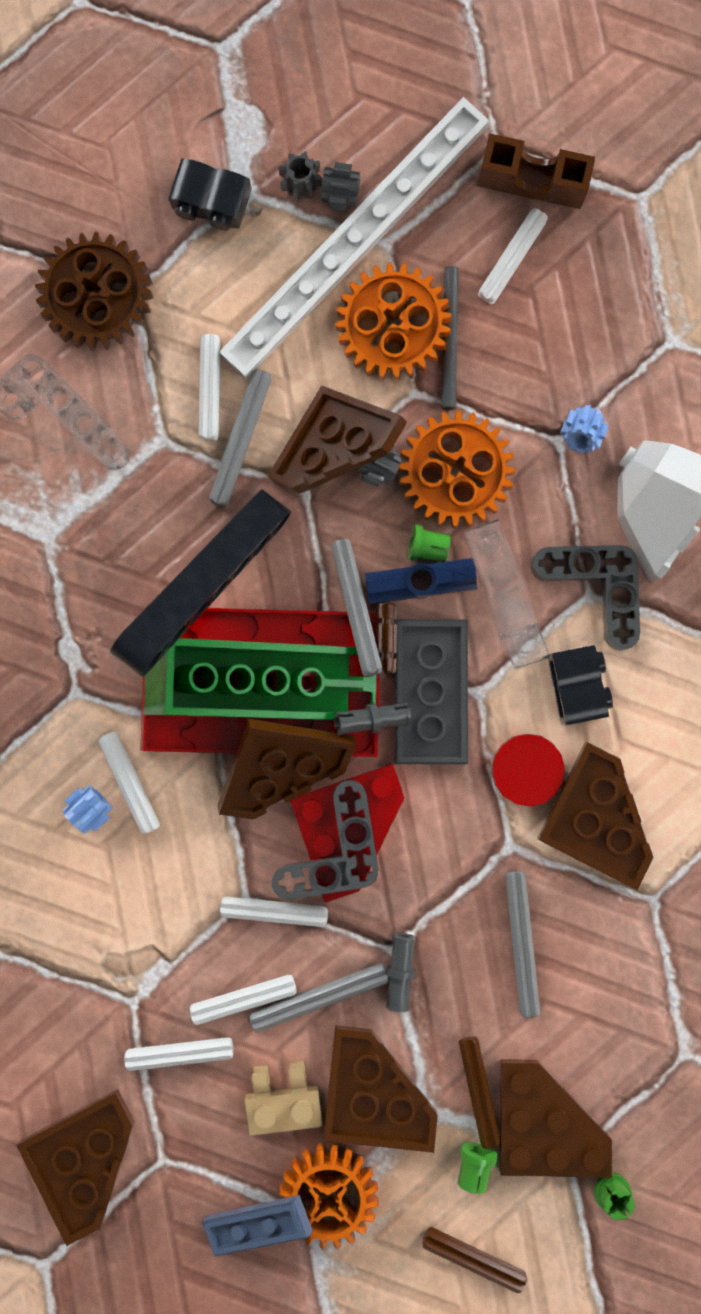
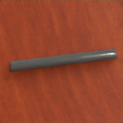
[441,266,459,410]

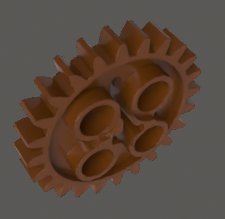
[35,232,154,351]

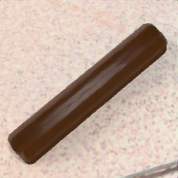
[459,1036,501,1149]
[422,1227,527,1293]

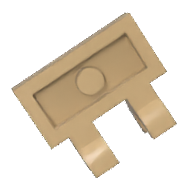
[245,1060,323,1136]

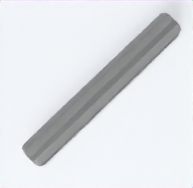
[209,369,271,507]
[332,539,382,676]
[505,871,540,1018]
[249,963,389,1033]

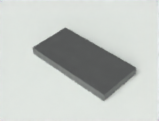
[395,619,468,764]

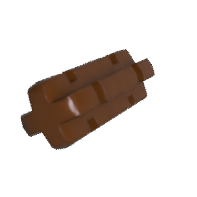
[375,603,397,674]

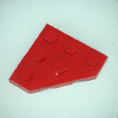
[290,763,405,903]

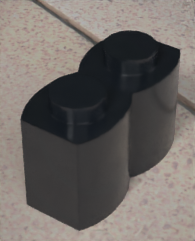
[168,159,252,231]
[548,645,613,725]

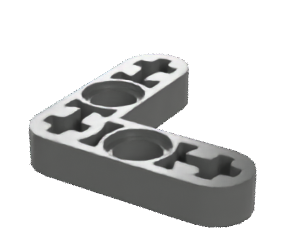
[530,545,640,650]
[272,780,378,900]

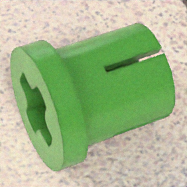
[407,524,450,562]
[457,1142,498,1194]
[594,1173,635,1220]

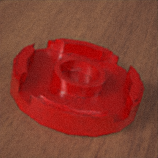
[492,734,565,807]

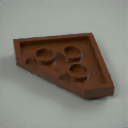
[267,385,407,494]
[218,719,356,819]
[537,742,654,890]
[323,1025,438,1153]
[499,1059,612,1178]
[16,1089,135,1246]

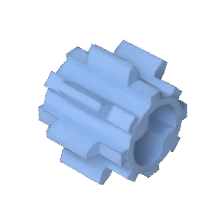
[560,405,609,454]
[62,785,112,834]

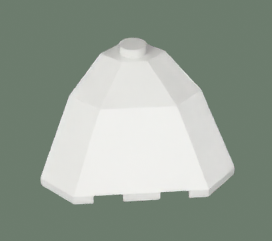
[617,440,701,583]

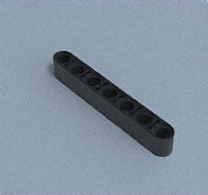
[110,489,291,677]

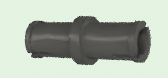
[334,702,411,736]
[386,933,416,1012]

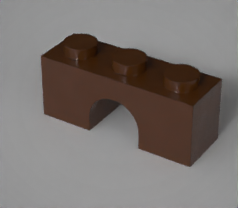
[477,133,596,209]

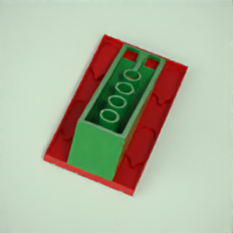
[140,607,380,757]

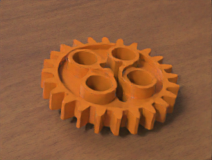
[335,262,452,382]
[398,410,516,529]

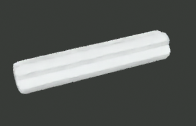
[478,208,548,305]
[198,334,221,441]
[98,732,160,834]
[220,897,328,927]
[190,975,297,1025]
[124,1037,234,1071]

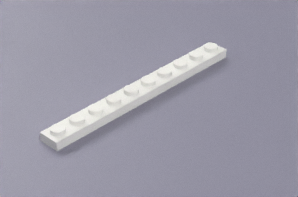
[219,97,489,380]

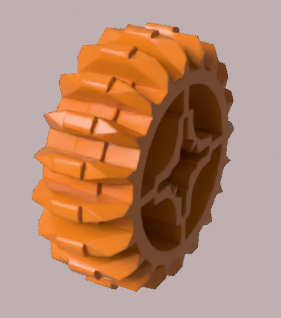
[279,1142,379,1250]

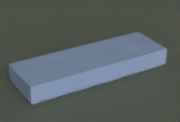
[202,1195,313,1257]

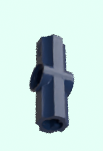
[365,558,477,605]

